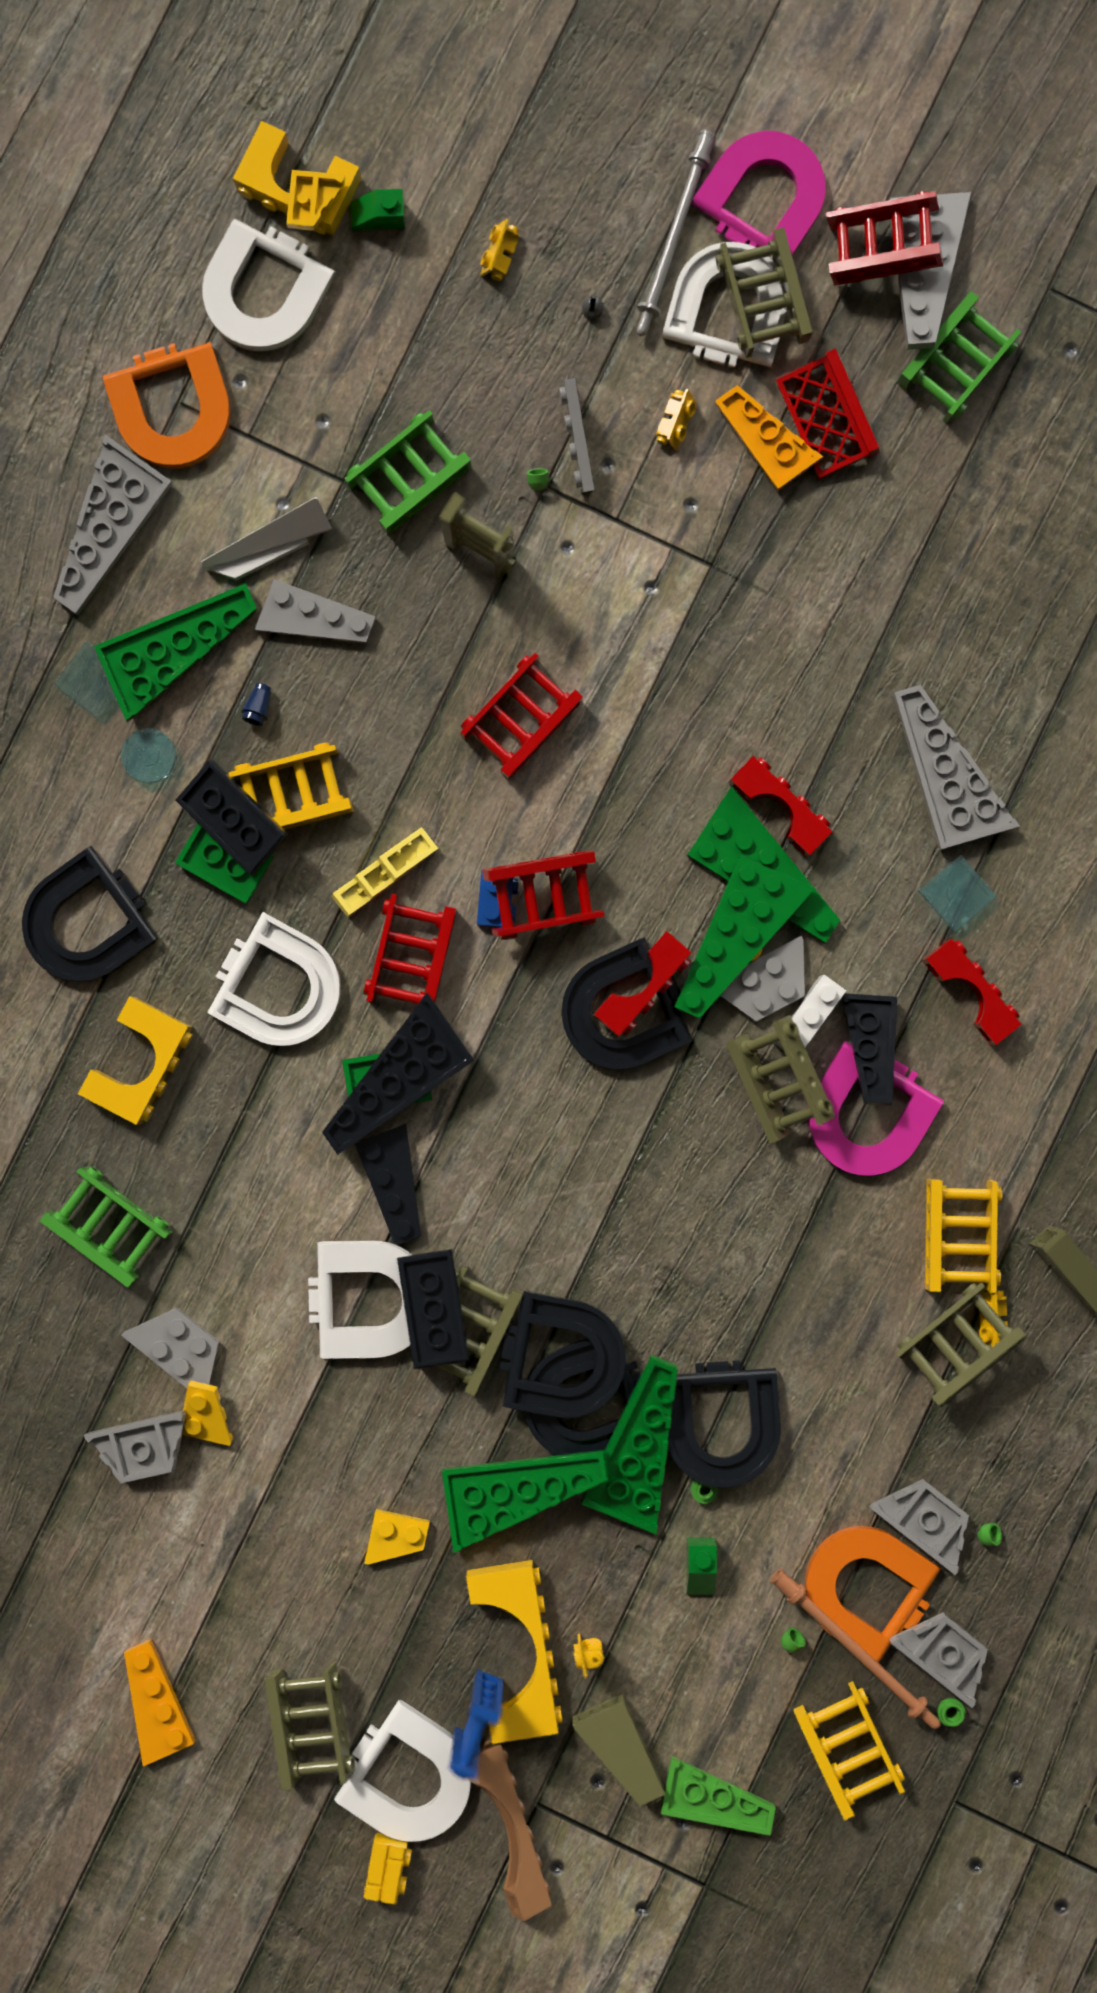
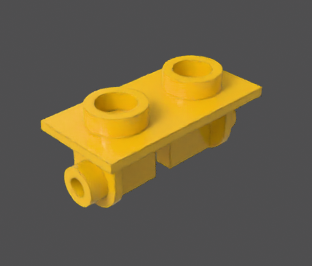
[480,219,520,281]
[656,389,697,451]
[978,1291,1008,1347]
[574,1634,604,1677]

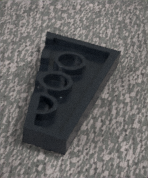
[842,993,897,1106]
[355,1123,421,1245]

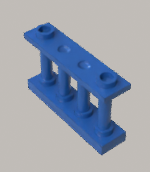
[448,1670,503,1780]

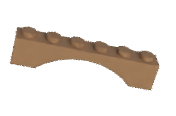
[468,1740,552,1921]

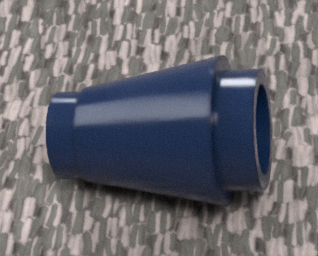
[241,683,271,726]

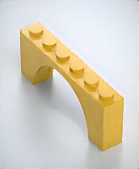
[466,1560,563,1744]

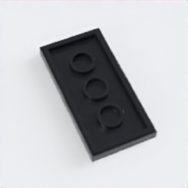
[175,759,289,875]
[397,1249,470,1369]

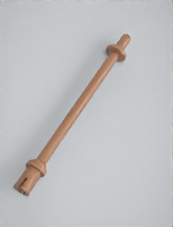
[770,1568,941,1729]

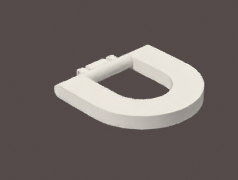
[202,219,336,351]
[662,242,787,368]
[207,912,341,1046]
[308,1241,412,1359]
[334,1700,471,1842]

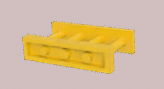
[228,742,354,830]
[925,1179,1002,1293]
[793,1681,905,1821]

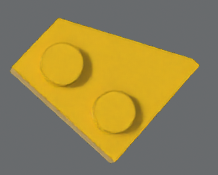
[286,170,345,231]
[182,1380,233,1446]
[364,1509,430,1565]

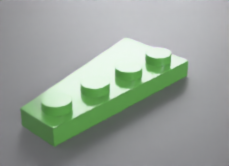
[661,1756,776,1836]

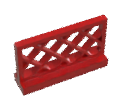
[776,348,879,480]

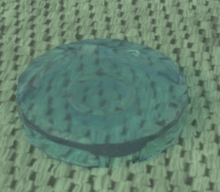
[121,728,177,783]

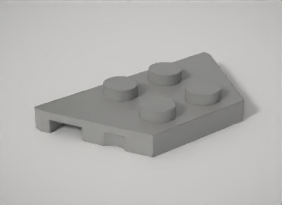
[720,936,805,1022]
[121,1307,220,1389]
[84,1410,186,1483]
[869,1479,969,1575]
[889,1613,988,1708]

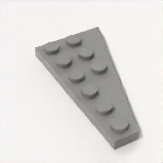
[890,192,971,350]
[53,435,173,615]
[893,685,1020,850]

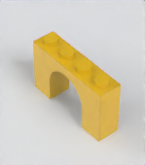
[233,121,362,236]
[78,996,193,1125]

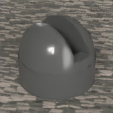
[582,295,603,320]

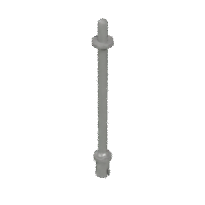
[637,130,716,337]

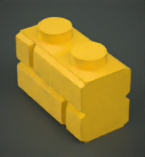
[364,1833,412,1904]

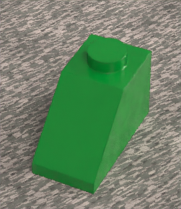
[351,189,405,231]
[686,1538,717,1595]

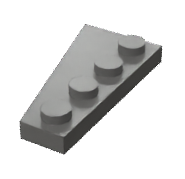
[559,378,594,493]
[255,579,376,644]

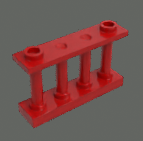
[826,191,943,286]
[460,653,583,780]
[482,850,605,940]
[363,894,457,1005]

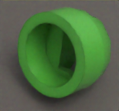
[527,469,549,491]
[977,1523,1002,1546]
[781,1628,806,1653]

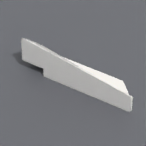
[201,497,332,581]

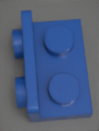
[477,870,519,927]

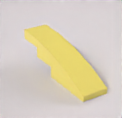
[331,827,438,918]

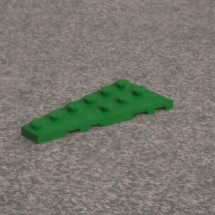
[94,583,258,723]
[687,786,840,944]
[674,856,816,1018]
[581,1354,678,1535]
[441,1450,609,1553]

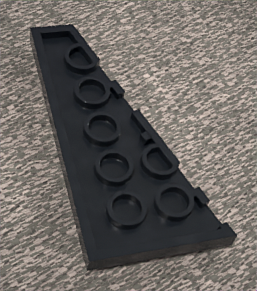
[322,992,474,1155]

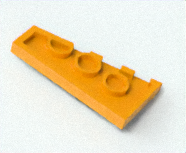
[715,385,823,491]
[124,1639,196,1767]

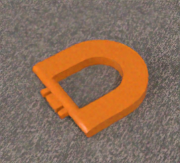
[102,342,231,469]
[805,1526,941,1663]

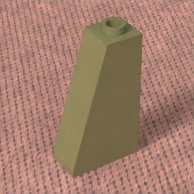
[1029,1225,1097,1317]
[572,1693,665,1806]

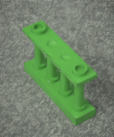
[897,291,1021,423]
[345,410,472,536]
[40,1166,173,1288]

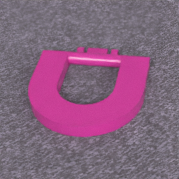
[691,131,826,257]
[808,1041,944,1176]

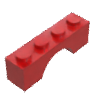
[728,756,833,858]
[594,931,692,1036]
[922,939,1022,1045]

